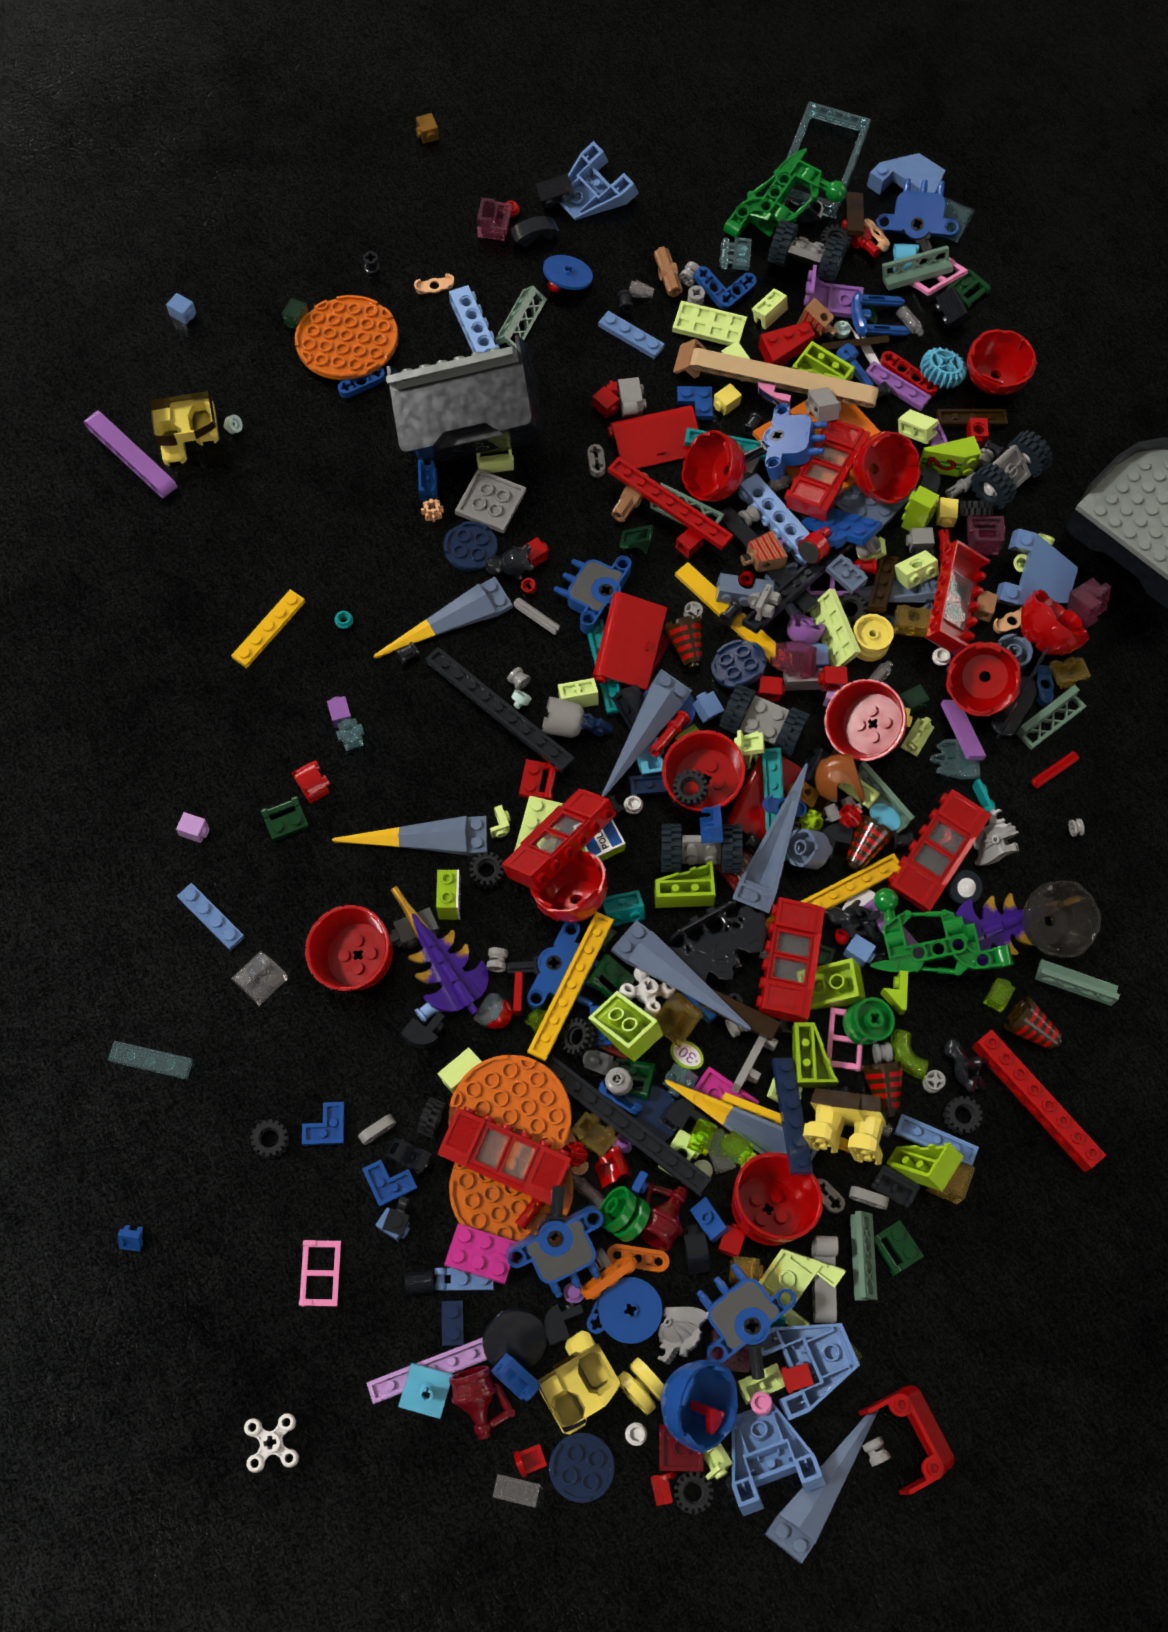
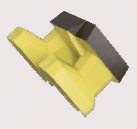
[151,391,219,466]
[803,1088,889,1165]
[538,1330,621,1435]

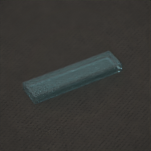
[108,1041,193,1079]

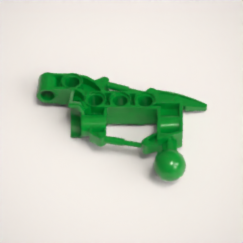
[723,148,847,239]
[870,888,1014,976]

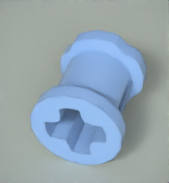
[415,1003,440,1024]

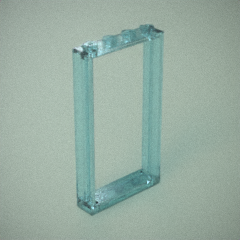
[773,101,871,219]

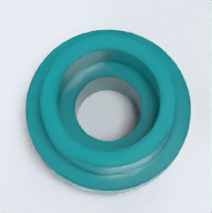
[335,611,353,629]

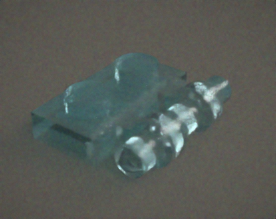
[719,237,751,270]

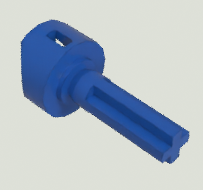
[836,343,874,386]

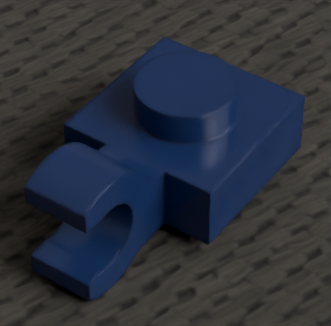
[581,713,613,736]

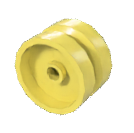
[852,614,894,662]
[618,1357,664,1416]

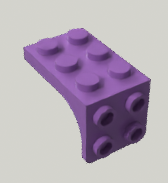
[804,265,864,318]

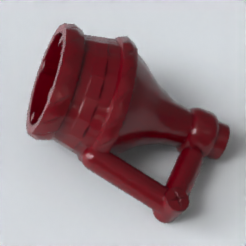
[638,1182,688,1251]
[449,1366,515,1440]

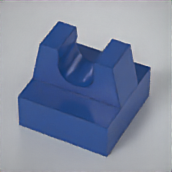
[118,1225,143,1251]

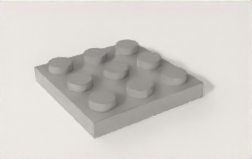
[455,469,526,534]

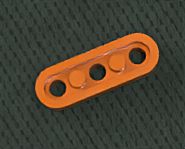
[607,1244,670,1273]
[580,1253,637,1300]

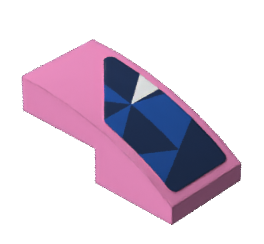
[758,382,791,407]

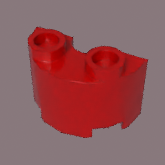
[291,760,330,804]
[593,1146,631,1189]

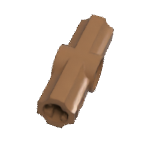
[654,247,682,297]
[612,472,649,522]

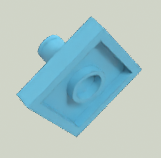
[398,1362,453,1419]

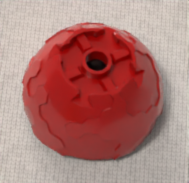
[967,329,1037,395]
[682,430,746,502]
[852,431,921,504]
[1021,589,1090,655]
[946,642,1021,716]
[530,851,608,923]

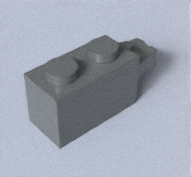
[389,907,440,949]

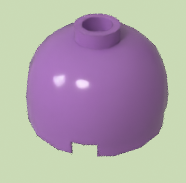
[787,614,825,647]

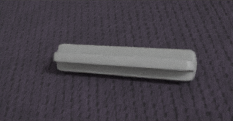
[513,598,560,635]

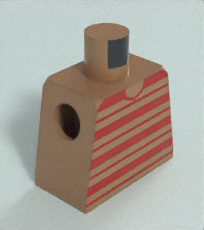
[797,298,838,339]
[740,530,788,572]

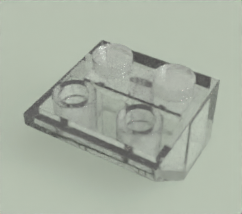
[231,951,288,1006]

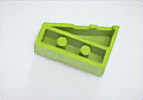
[792,341,855,381]
[901,486,939,531]
[654,861,716,908]
[791,1022,838,1088]
[886,1143,964,1192]

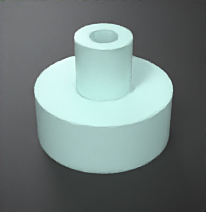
[834,321,851,339]
[224,415,242,434]
[511,690,531,709]

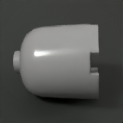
[542,697,587,738]

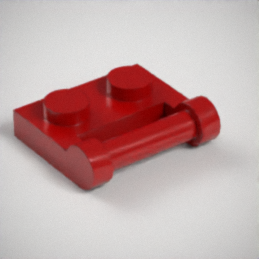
[519,759,558,801]

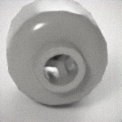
[605,1067,633,1096]

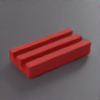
[513,972,523,1016]

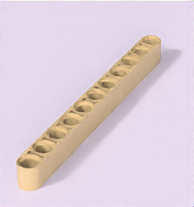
[689,348,879,408]

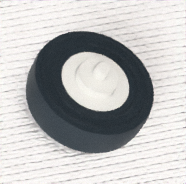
[947,870,983,904]

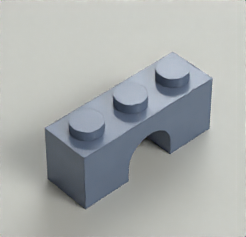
[716,573,774,606]

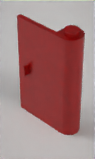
[607,405,699,469]
[592,592,667,691]
[724,748,802,842]

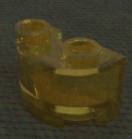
[1048,657,1091,689]
[570,1111,617,1157]

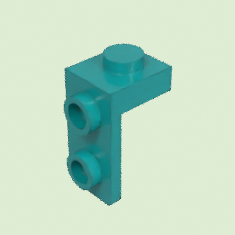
[972,779,996,813]

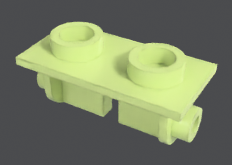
[900,717,934,757]

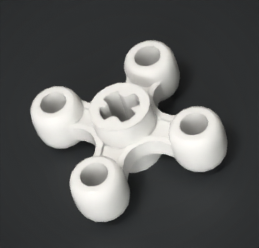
[618,968,676,1019]
[244,1413,299,1473]

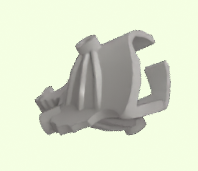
[973,809,1019,866]
[658,1307,707,1365]

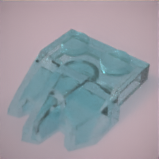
[930,739,980,779]

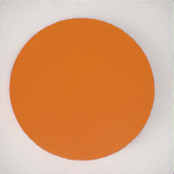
[295,295,398,380]
[448,1055,572,1179]
[449,1163,574,1242]

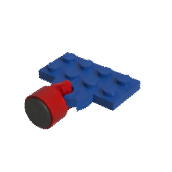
[798,508,882,564]

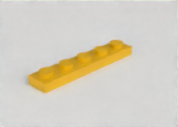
[231,589,305,668]

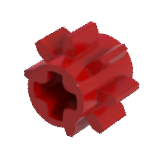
[839,804,863,828]
[563,1141,587,1168]

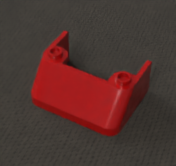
[858,1385,954,1495]

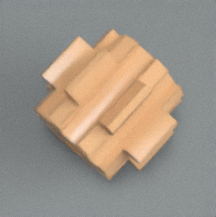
[421,498,444,522]

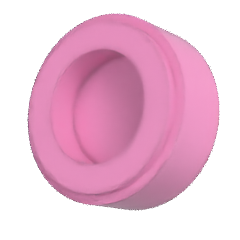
[750,1392,773,1416]

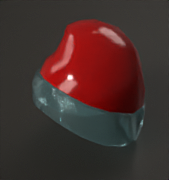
[474,993,513,1029]

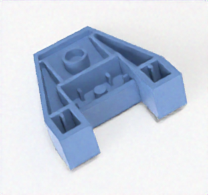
[559,141,639,220]
[867,153,945,195]
[996,529,1078,606]
[761,1323,860,1421]
[732,1402,826,1516]

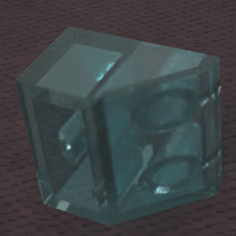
[944,197,975,242]

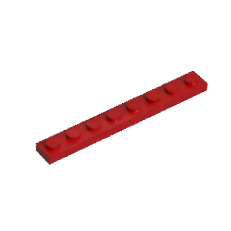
[607,456,733,550]

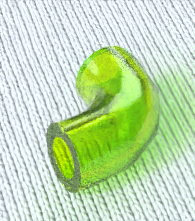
[891,1029,928,1080]

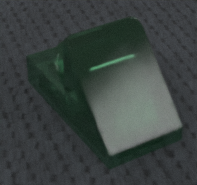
[619,525,654,554]

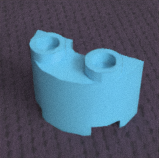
[893,244,919,272]
[637,737,664,776]

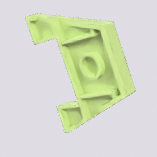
[759,1248,846,1326]

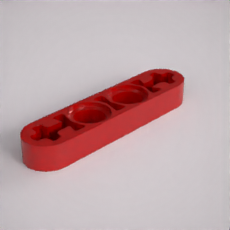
[880,351,938,397]

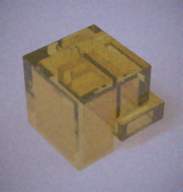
[654,992,703,1048]
[926,1162,975,1204]

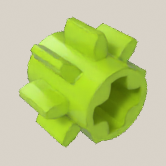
[799,808,823,831]

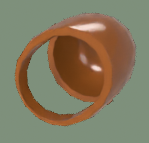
[814,754,866,804]

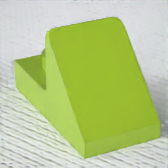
[880,970,908,1015]

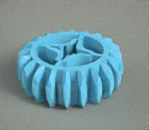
[920,347,967,389]

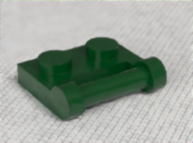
[946,269,991,310]
[260,796,309,842]
[587,954,636,999]
[616,1058,656,1100]
[874,1220,924,1276]

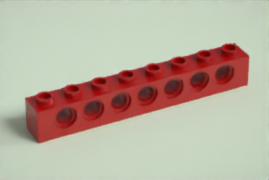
[972,1030,1106,1172]

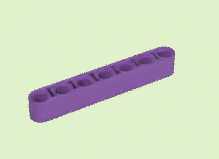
[83,410,177,498]

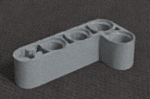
[811,1236,838,1324]

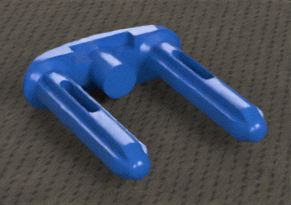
[851,291,910,337]

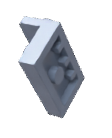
[825,554,868,594]

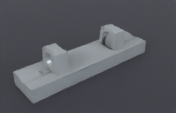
[731,1036,778,1094]

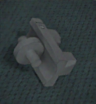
[583,1049,619,1075]

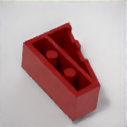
[758,321,815,366]

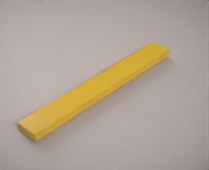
[675,562,791,671]
[765,853,900,938]
[527,912,614,1062]
[721,1092,876,1161]

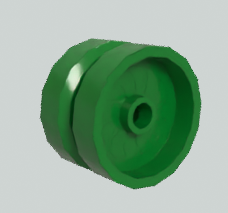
[842,997,895,1046]
[597,1186,650,1242]

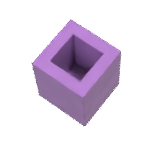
[327,696,353,728]

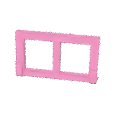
[909,257,968,296]
[826,1007,863,1072]
[299,1240,341,1307]

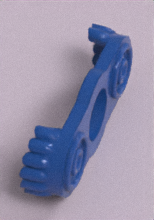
[1036,665,1054,707]
[762,795,807,817]
[598,1080,643,1115]

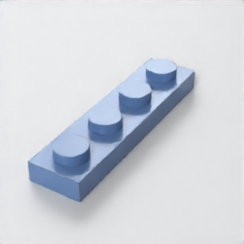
[598,311,664,359]
[177,883,245,951]
[894,1114,979,1167]

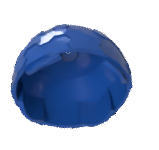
[661,1360,738,1453]

